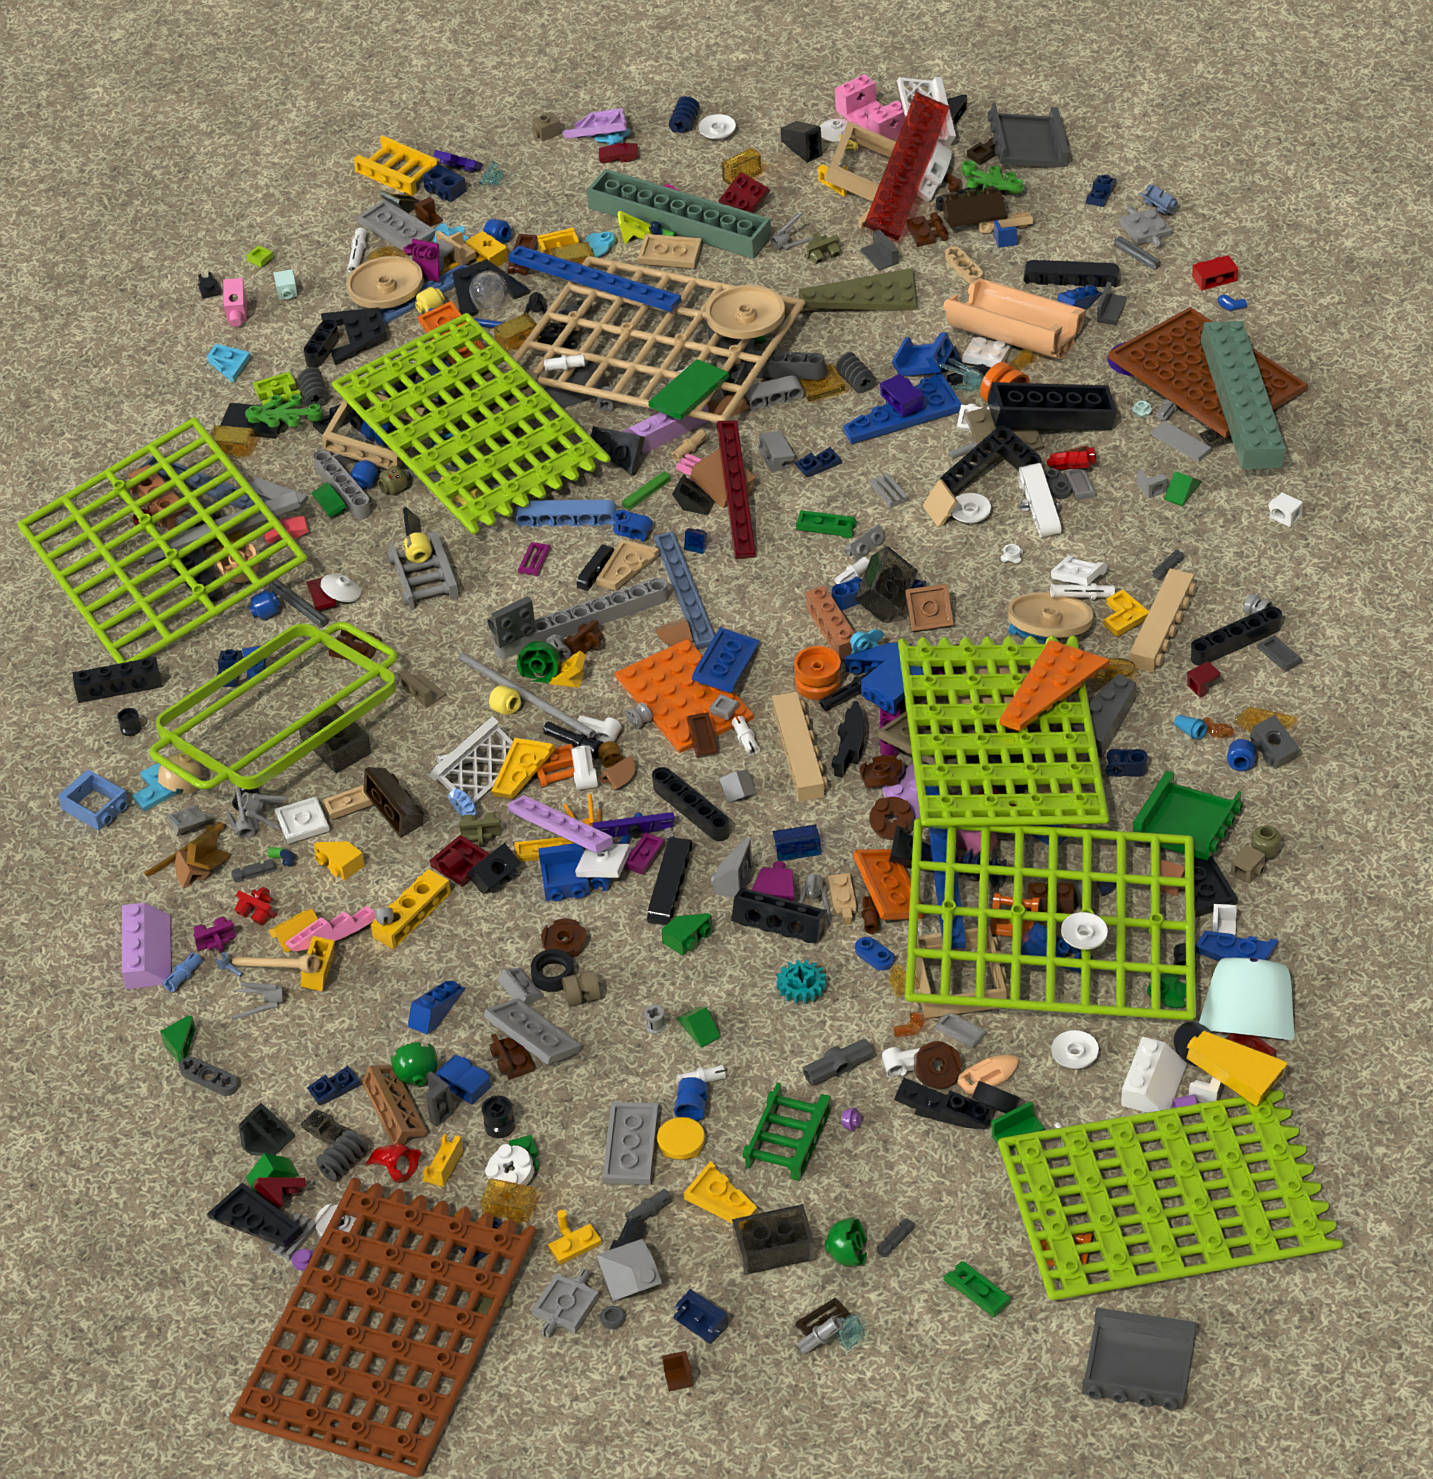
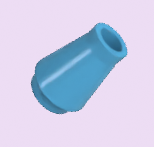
[1174,714,1207,739]

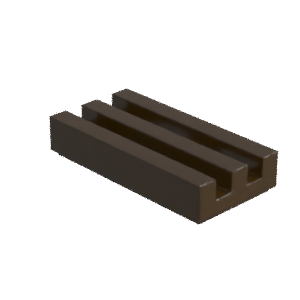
[796,1298,850,1336]

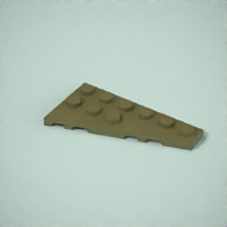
[798,268,916,311]

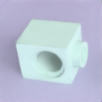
[274,269,298,300]

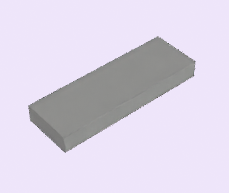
[1152,421,1212,462]
[251,478,308,512]

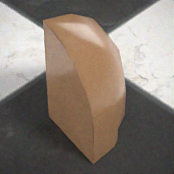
[656,618,693,646]
[598,755,635,790]
[175,850,210,888]

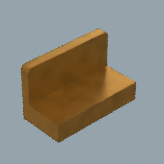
[186,830,231,870]

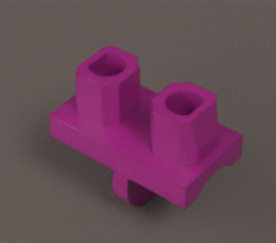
[193,916,236,953]

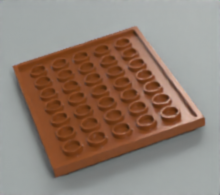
[1108,307,1308,438]

